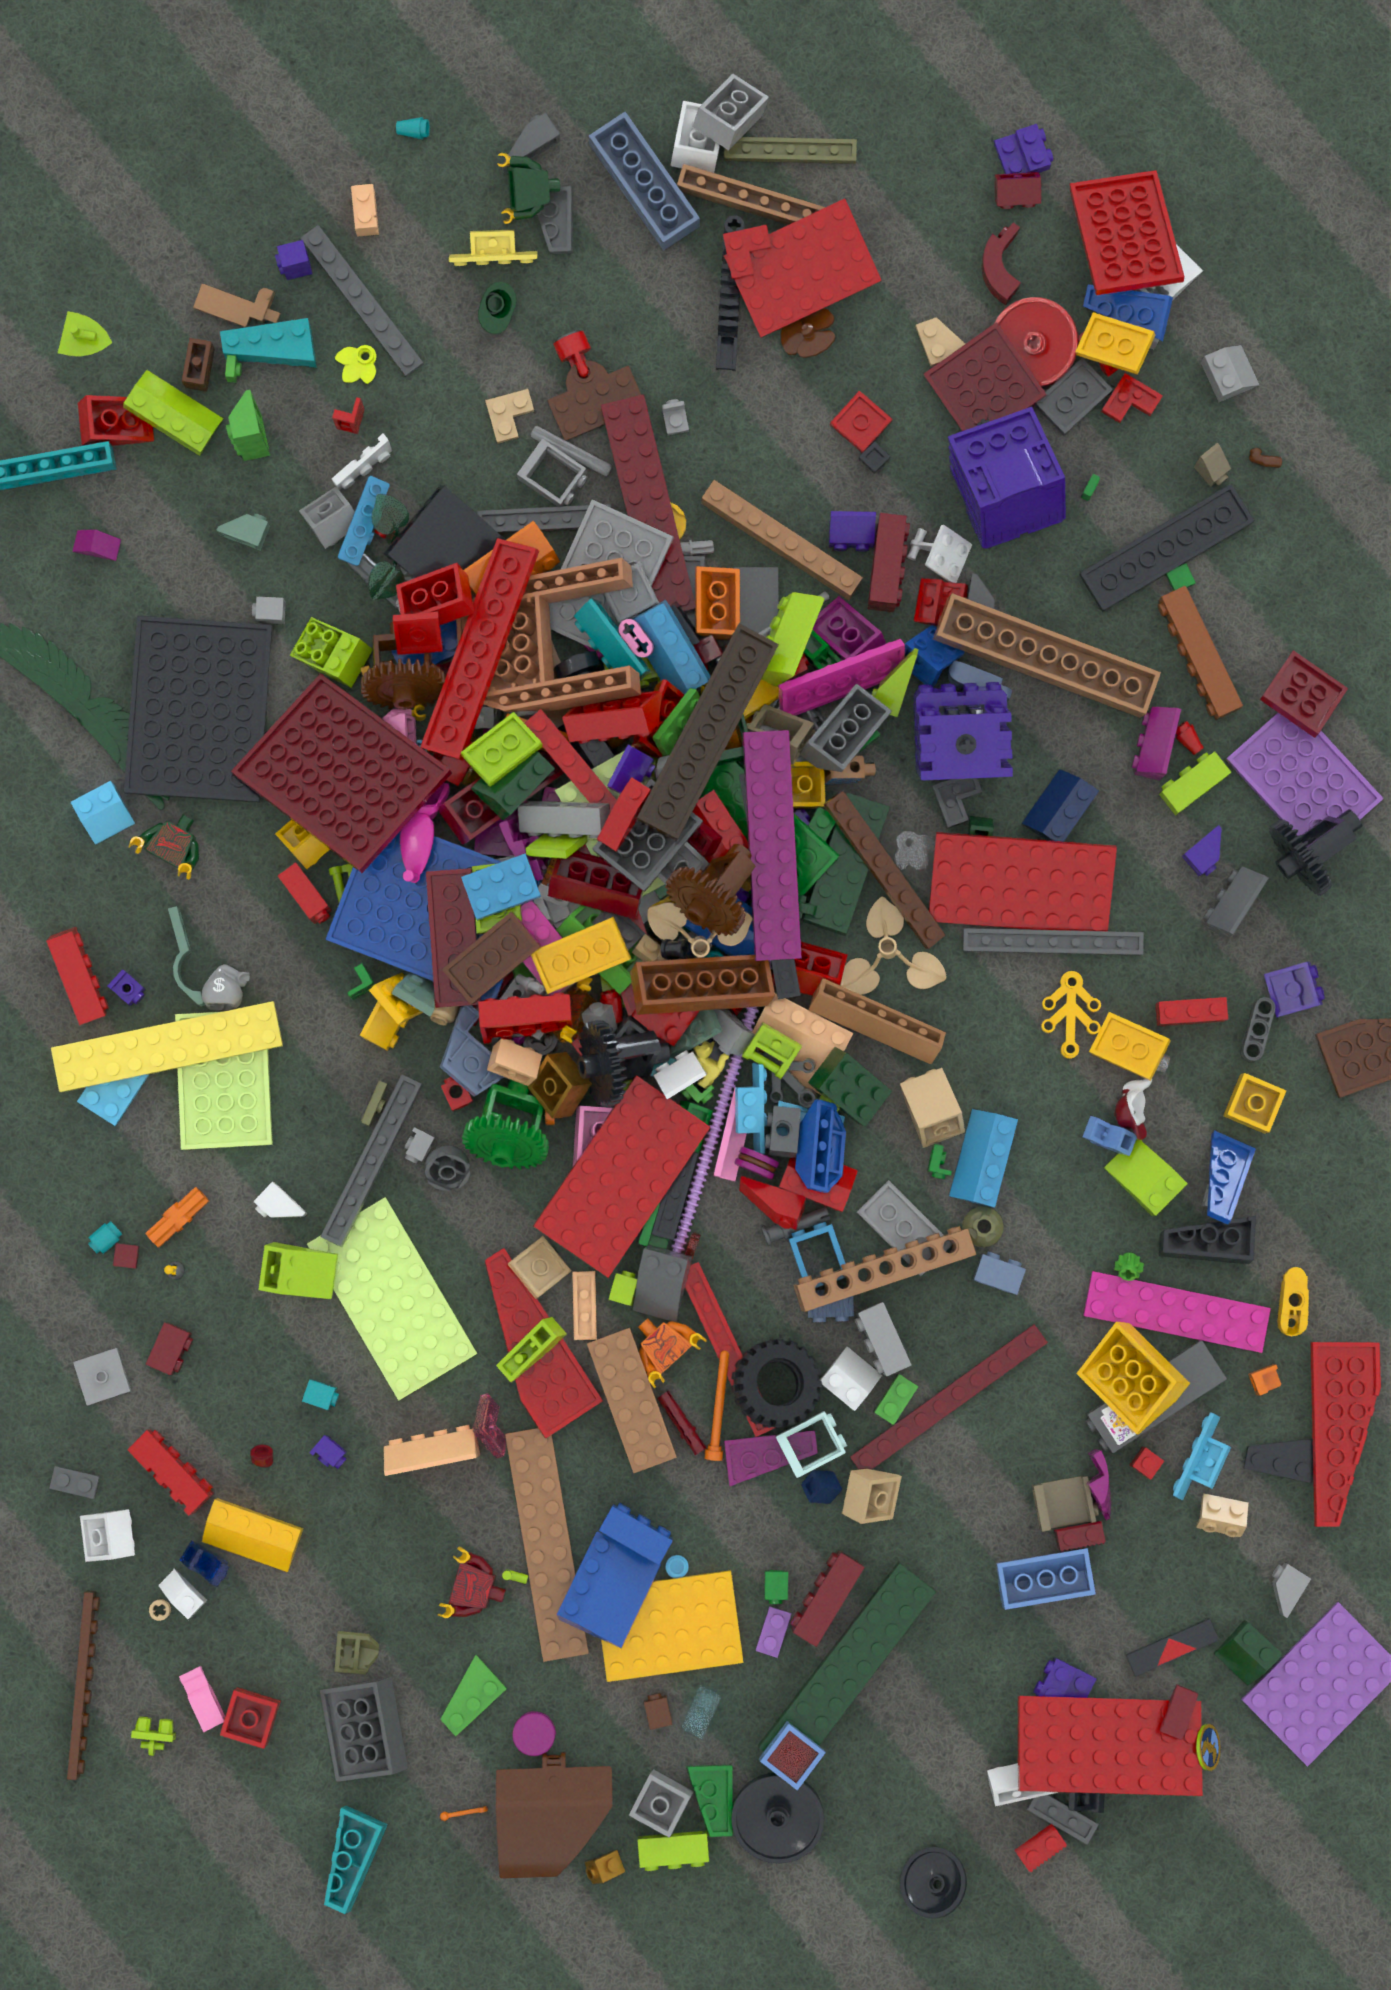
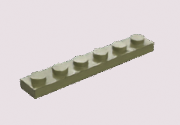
[724,137,857,164]

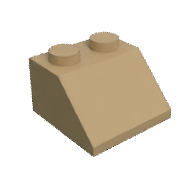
[842,1469,902,1524]

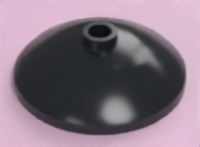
[900,1847,967,1919]

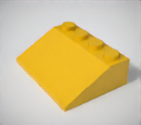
[1076,1322,1190,1434]

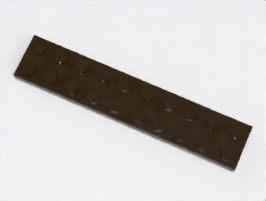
[636,623,779,841]

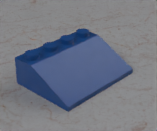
[557,1531,661,1648]

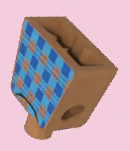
[824,756,876,785]

